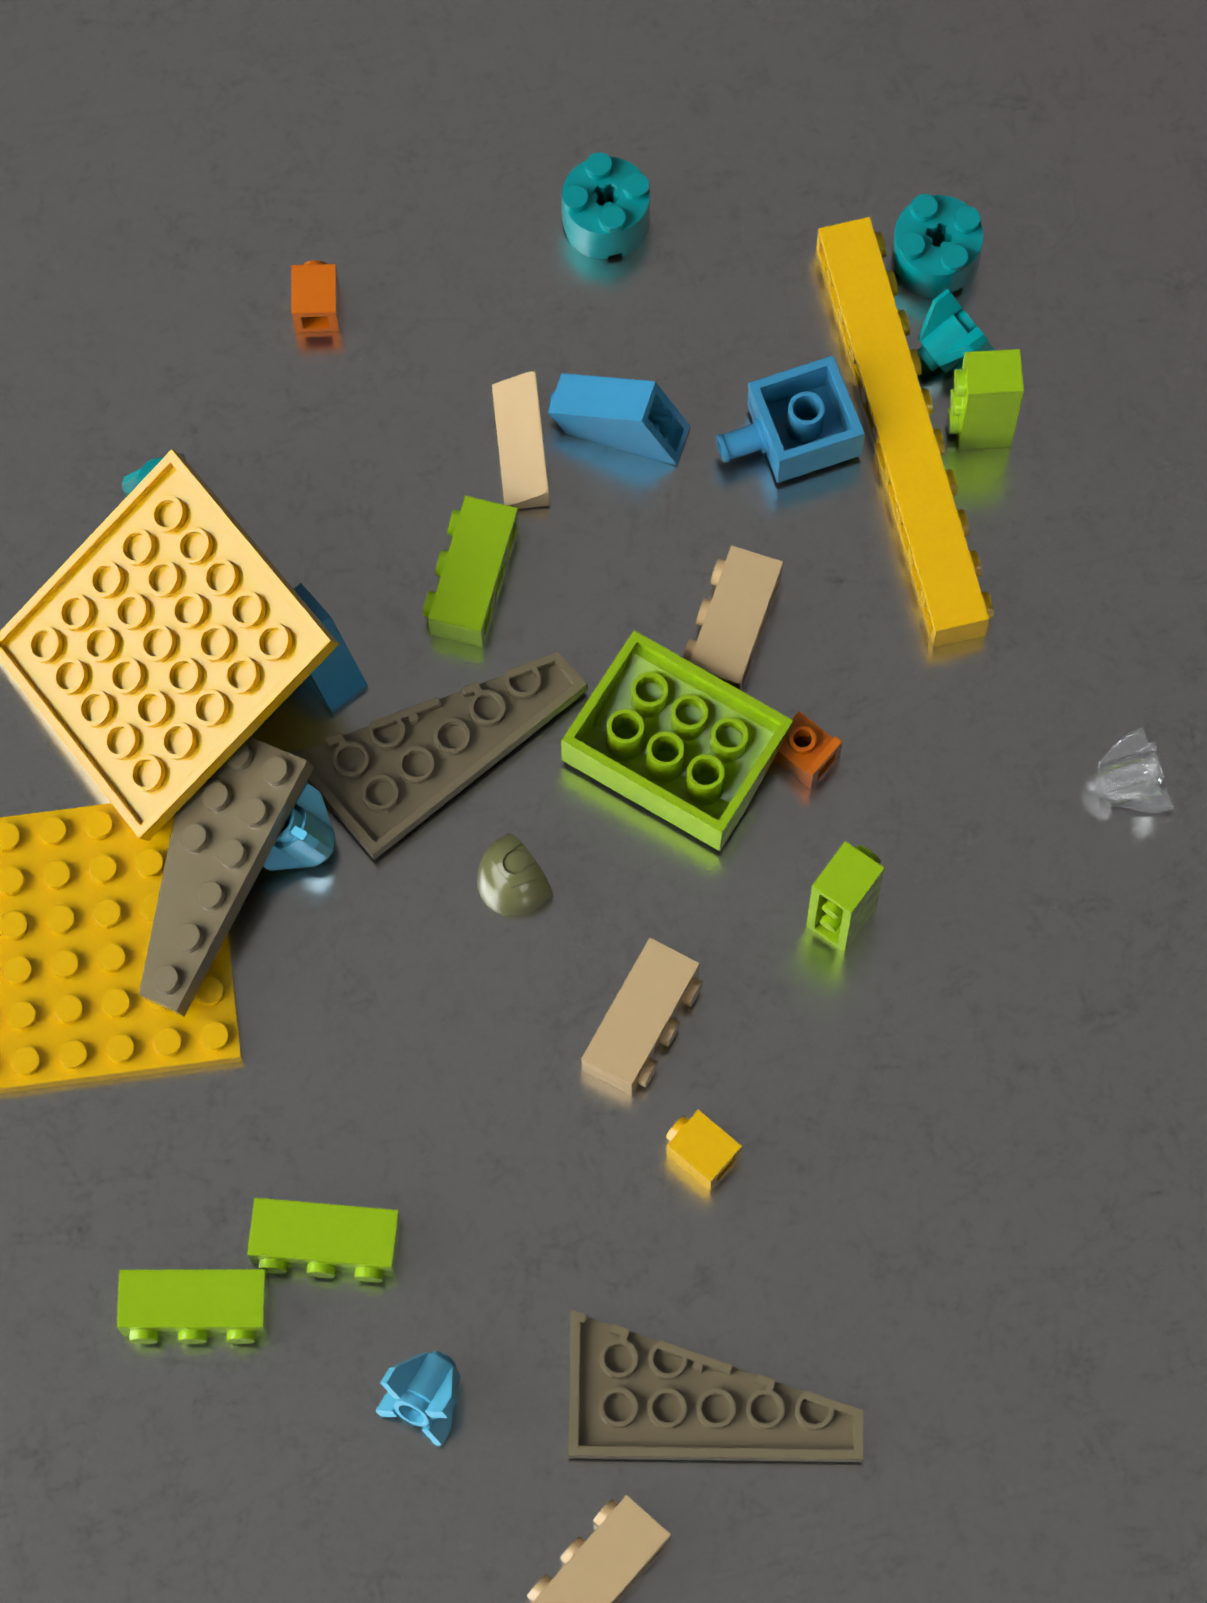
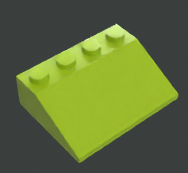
[561,630,794,851]

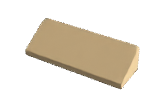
[492,371,550,509]

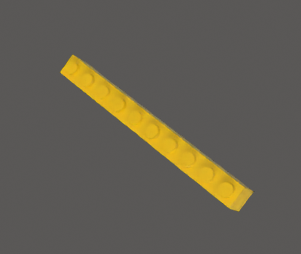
[816,217,994,648]

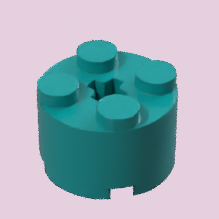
[562,152,650,260]
[891,194,984,299]

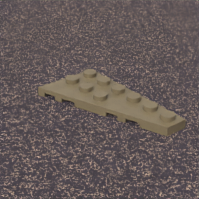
[288,651,588,860]
[139,737,314,1016]
[568,1309,864,1462]

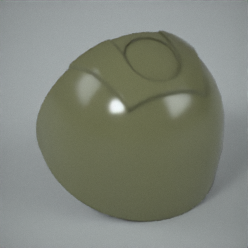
[476,833,554,917]

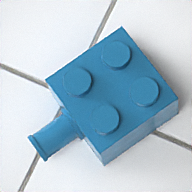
[716,355,865,483]

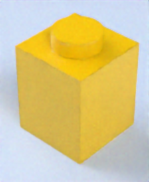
[666,1109,742,1192]

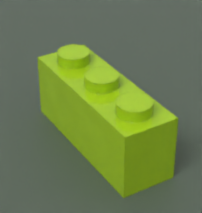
[947,349,1024,450]
[423,495,519,648]
[806,841,885,953]
[247,1197,401,1282]
[117,1269,269,1344]

